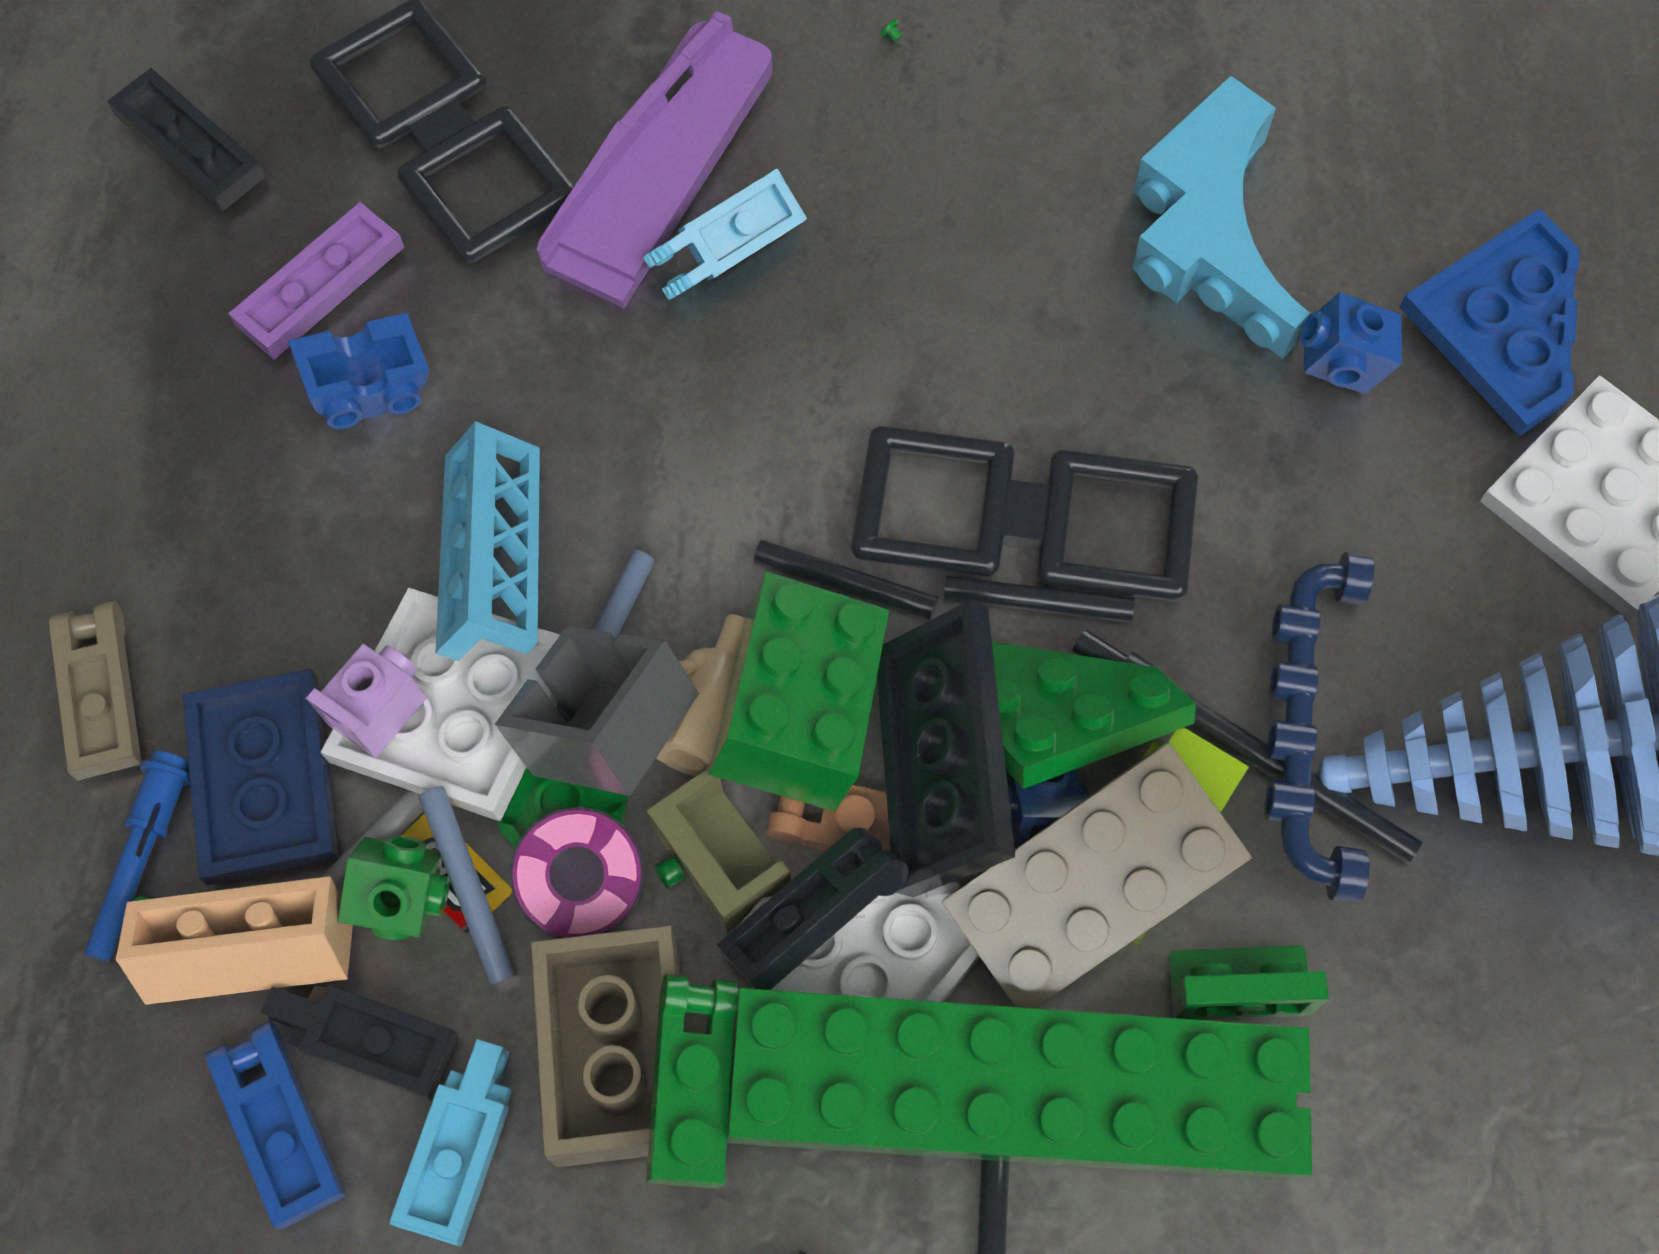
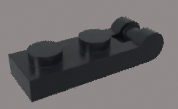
[717,827,909,990]

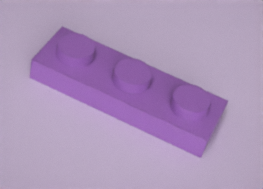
[228,202,404,360]

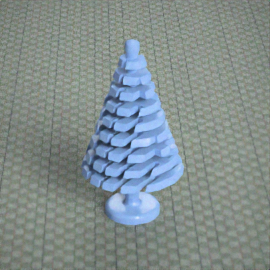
[1318,595,1659,856]

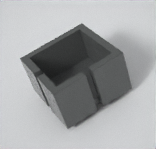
[495,626,699,796]

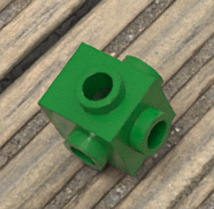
[338,836,450,940]

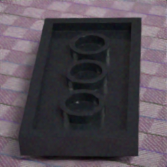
[877,600,1015,898]

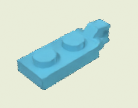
[389,1039,512,1247]

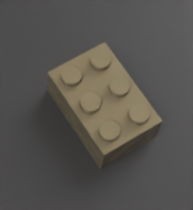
[531,925,686,1167]

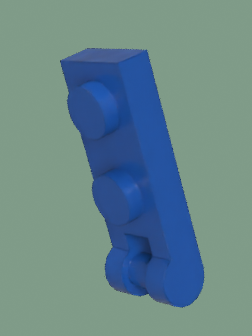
[205,1020,346,1230]

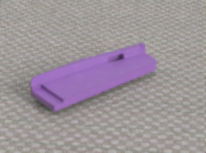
[537,11,773,309]

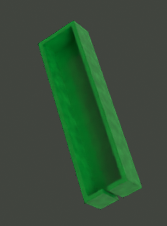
[727,988,1312,1180]

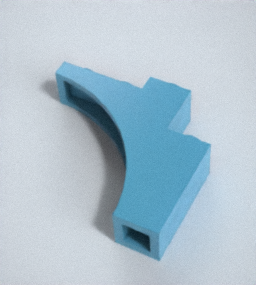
[1132,76,1310,359]

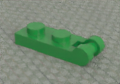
[646,974,738,1189]

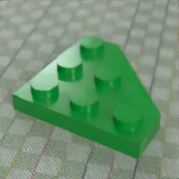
[992,642,1196,789]

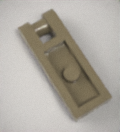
[49,600,142,781]

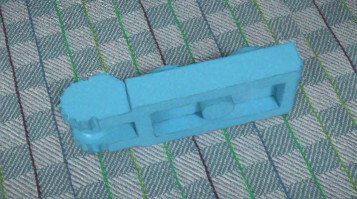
[643,169,807,300]

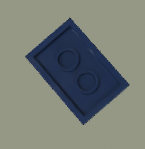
[183,669,339,885]

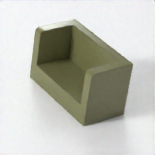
[646,767,791,933]

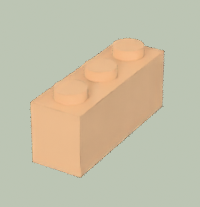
[116,876,353,1005]

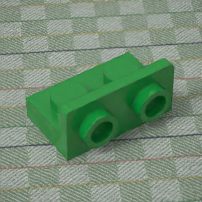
[1168,946,1329,1020]

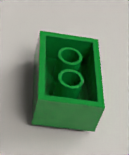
[708,571,889,812]

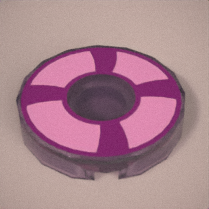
[509,806,645,939]

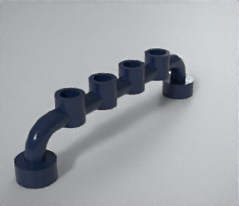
[1264,552,1374,904]

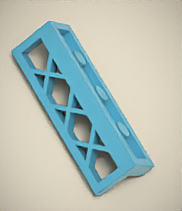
[435,421,540,661]

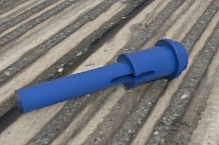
[83,751,191,962]

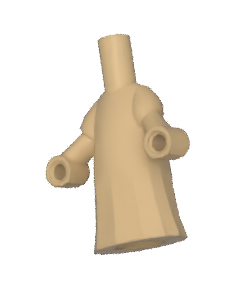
[656,614,745,777]

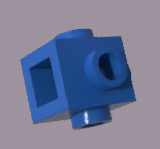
[1300,292,1402,394]

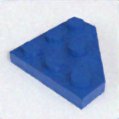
[1399,208,1580,436]

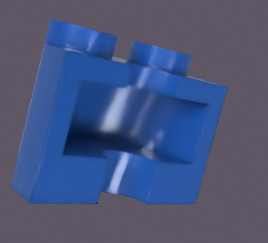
[288,313,430,430]

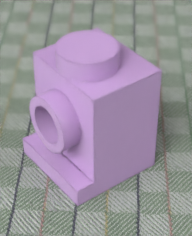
[306,644,427,758]

